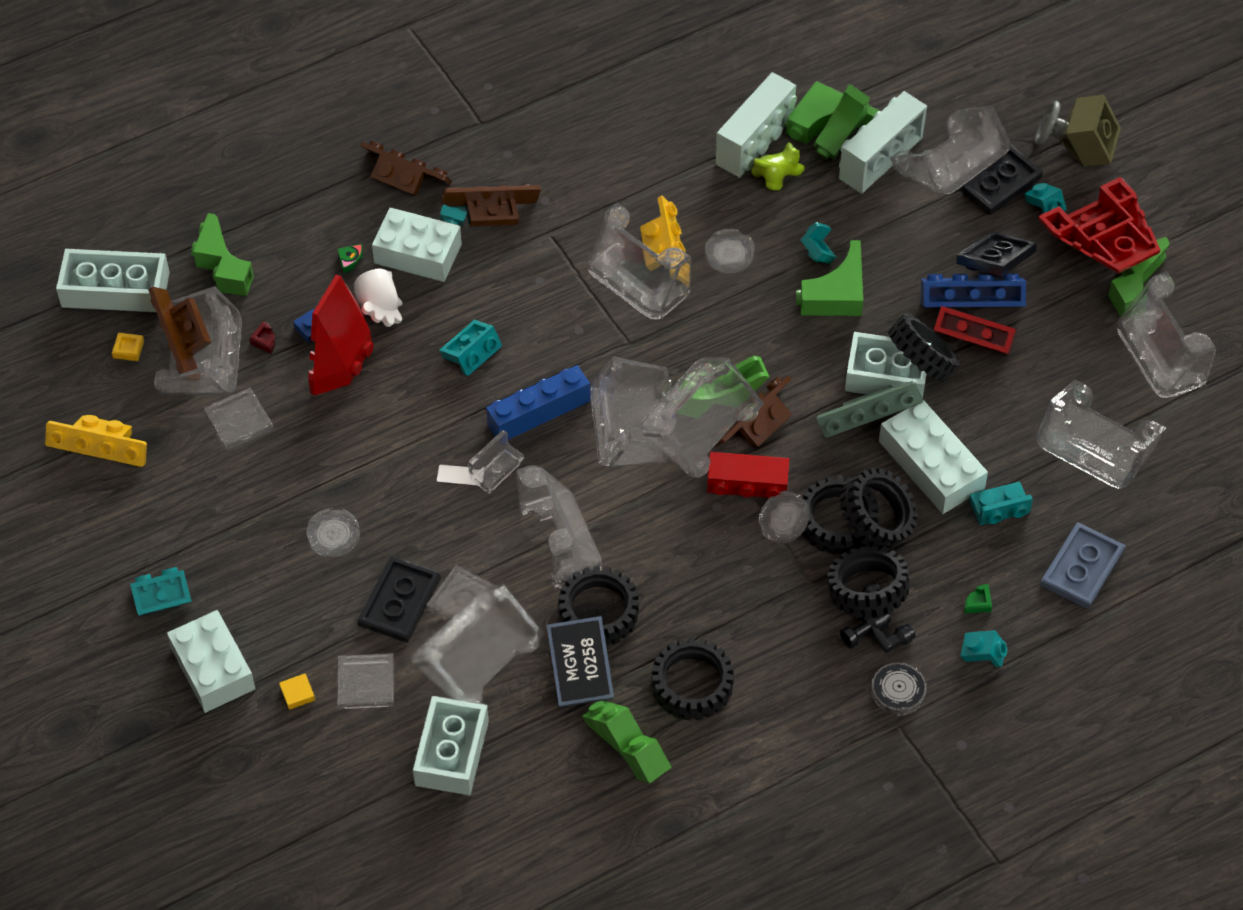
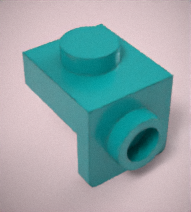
[1024,183,1066,214]
[439,205,467,227]
[800,222,836,264]
[961,630,1007,668]

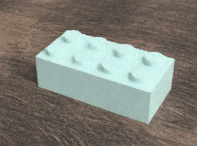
[716,72,797,178]
[839,91,927,194]
[56,249,170,312]
[879,400,988,514]

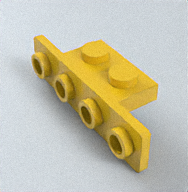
[640,196,690,286]
[45,415,147,467]

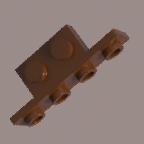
[360,141,453,196]
[441,184,541,227]
[148,286,212,380]
[711,376,792,448]

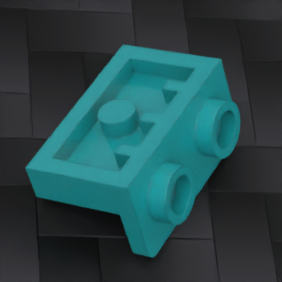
[439,320,502,376]
[969,482,1033,525]
[130,567,192,616]

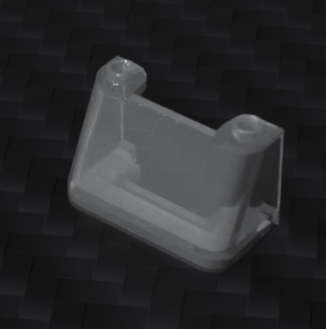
[890,106,1010,194]
[588,202,691,319]
[1117,272,1216,398]
[154,286,242,395]
[591,356,680,467]
[639,357,764,478]
[1036,379,1166,489]
[516,465,602,590]
[410,584,544,704]

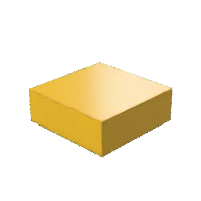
[112,333,144,361]
[279,673,315,710]

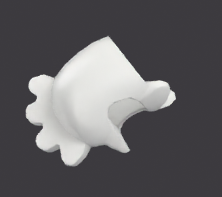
[354,269,403,327]

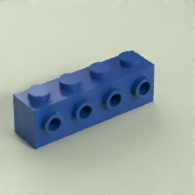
[920,273,1026,307]
[486,365,591,443]

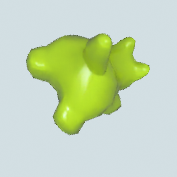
[751,142,804,191]

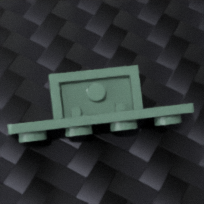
[817,381,923,438]

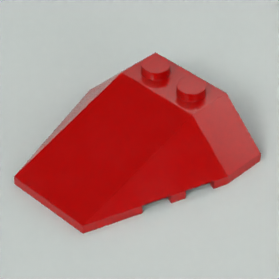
[1038,177,1160,273]
[308,275,374,395]

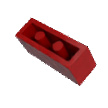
[934,306,1017,355]
[707,452,790,500]

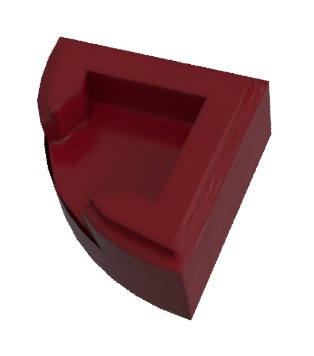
[249,321,276,354]

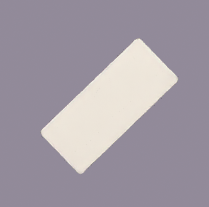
[437,465,485,486]

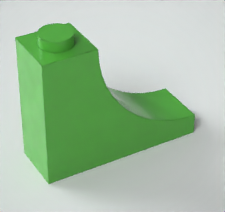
[786,81,879,144]
[814,84,870,160]
[796,240,863,316]

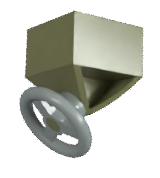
[1035,94,1121,167]

